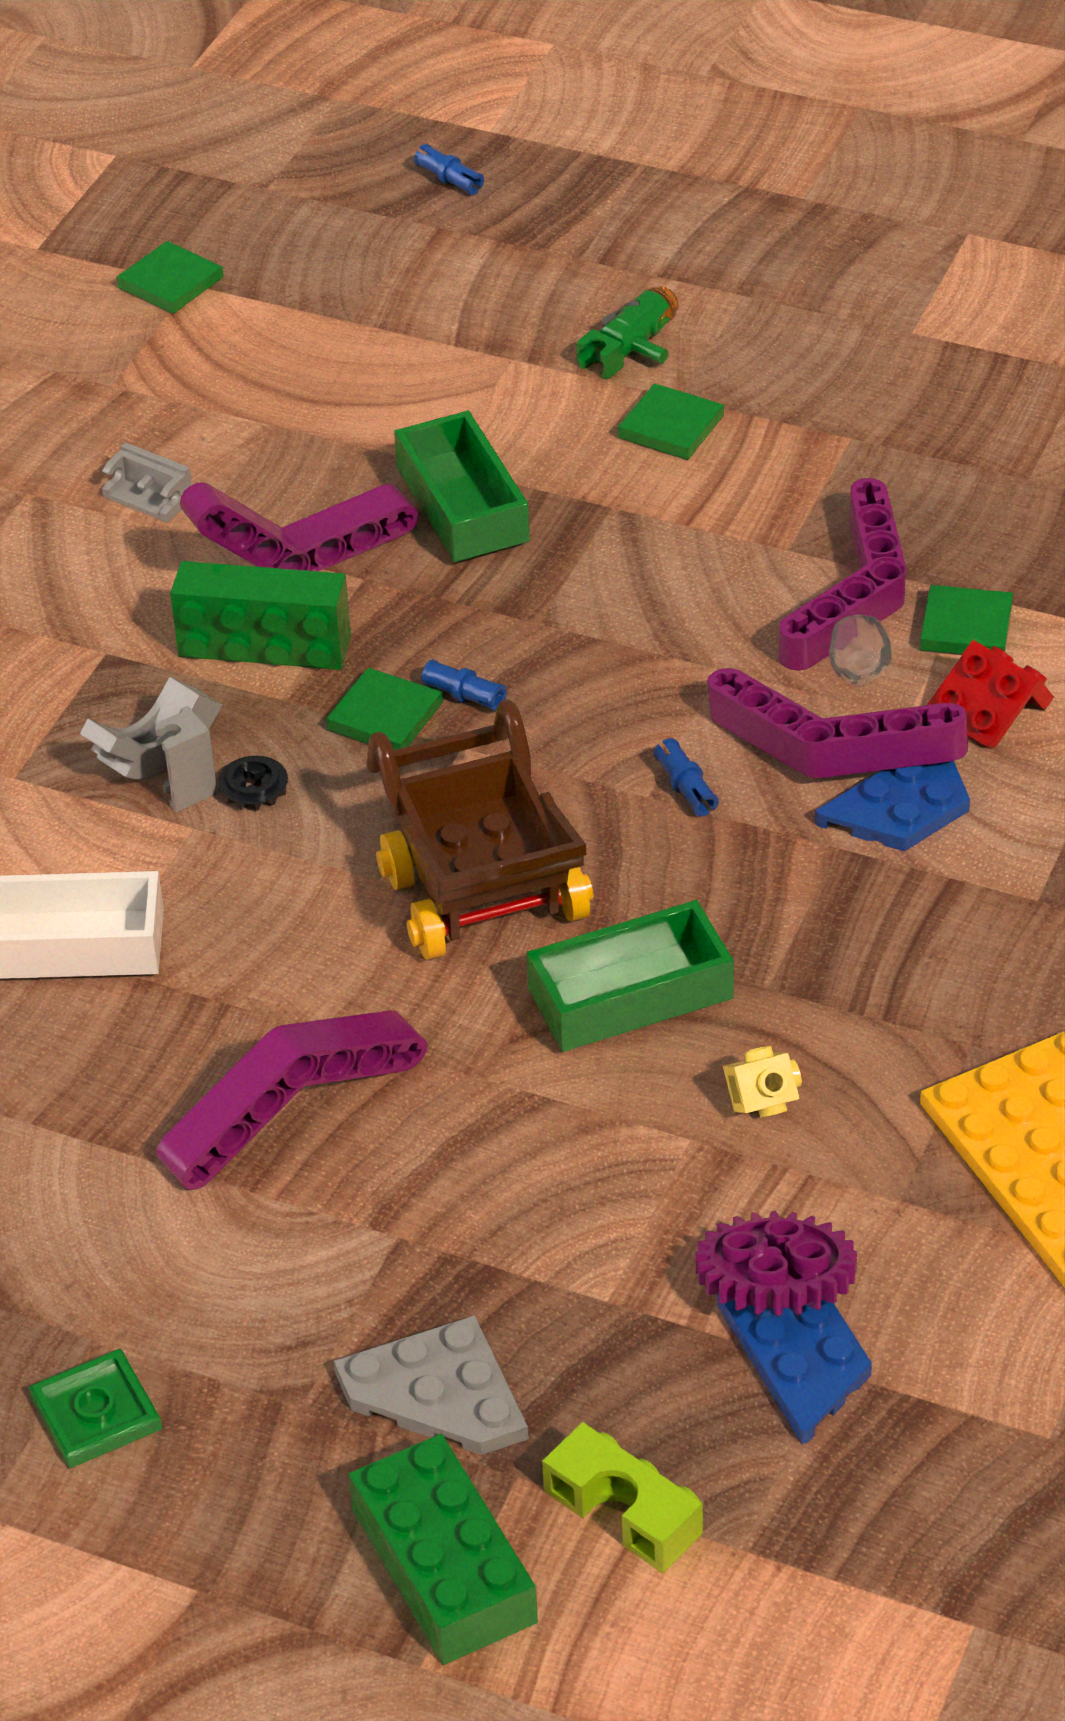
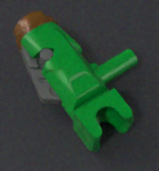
[576,286,679,379]

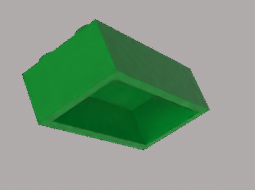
[394,410,530,562]
[170,561,351,670]
[526,900,734,1052]
[348,1433,538,1665]

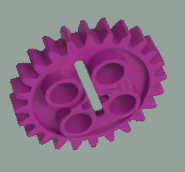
[696,1211,857,1316]

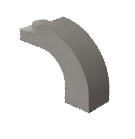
[80,677,223,779]

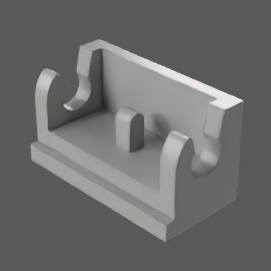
[102,442,192,523]
[155,706,217,812]

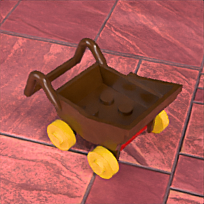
[366,699,594,960]

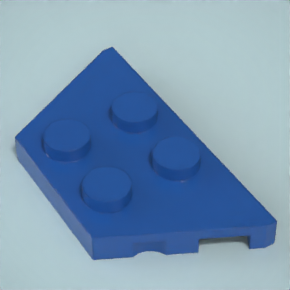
[815,761,970,852]
[717,1294,872,1444]

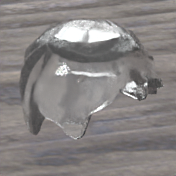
[829,614,892,687]

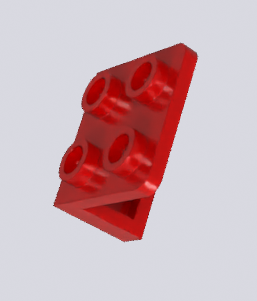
[928,640,1054,749]

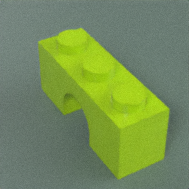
[542,1422,703,1574]

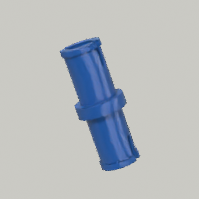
[414,144,484,195]
[421,659,507,711]
[653,738,719,816]

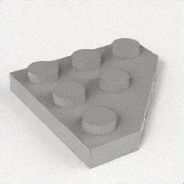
[334,1315,529,1455]

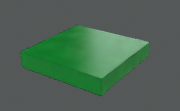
[117,241,224,314]
[618,383,724,460]
[920,585,1013,655]
[326,667,443,750]
[29,1348,162,1469]

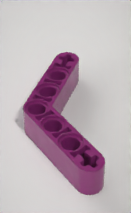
[779,478,906,671]
[180,482,419,571]
[707,668,968,778]
[157,1010,428,1190]

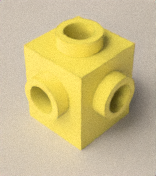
[723,1046,802,1117]

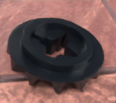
[218,756,288,810]

